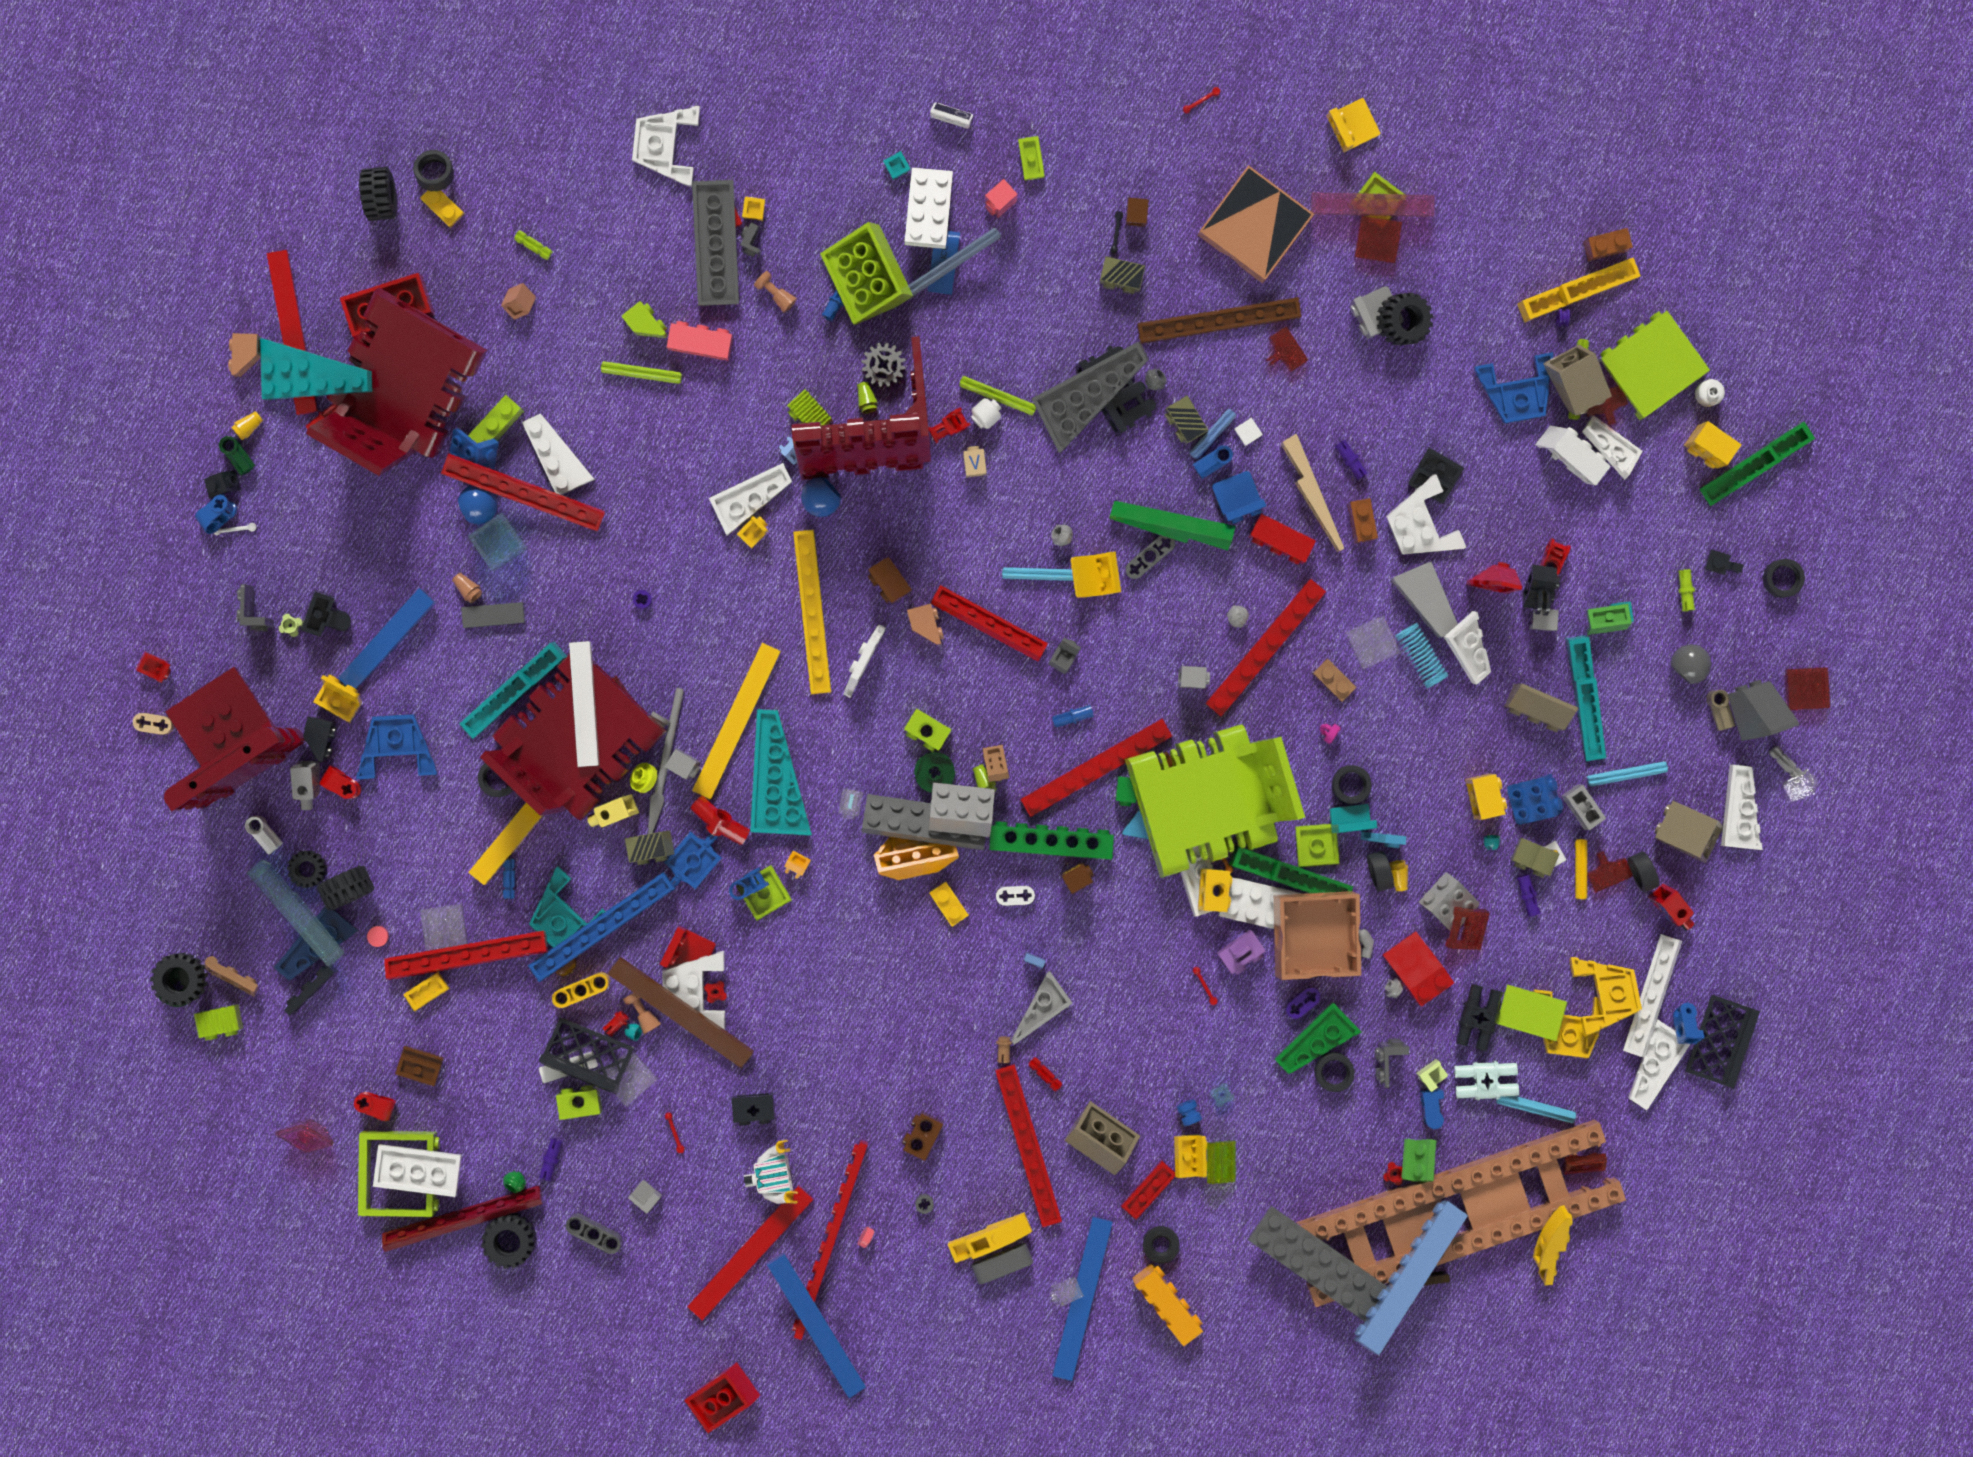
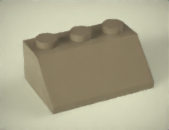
[1504,683,1578,733]
[1064,1101,1140,1175]

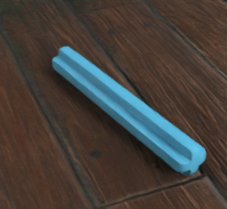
[1002,567,1073,581]
[1587,762,1668,786]
[1496,1096,1576,1123]

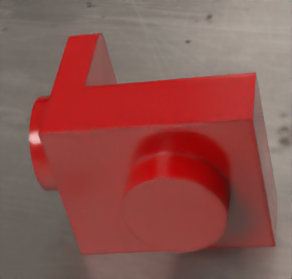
[135,651,171,683]

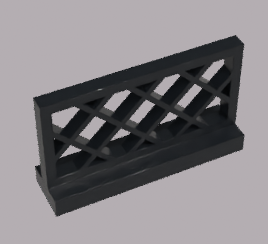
[1685,994,1760,1089]
[538,1017,635,1095]

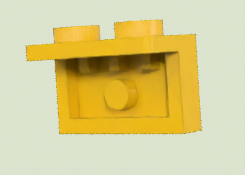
[1174,1134,1208,1178]

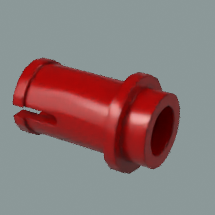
[603,1011,629,1037]

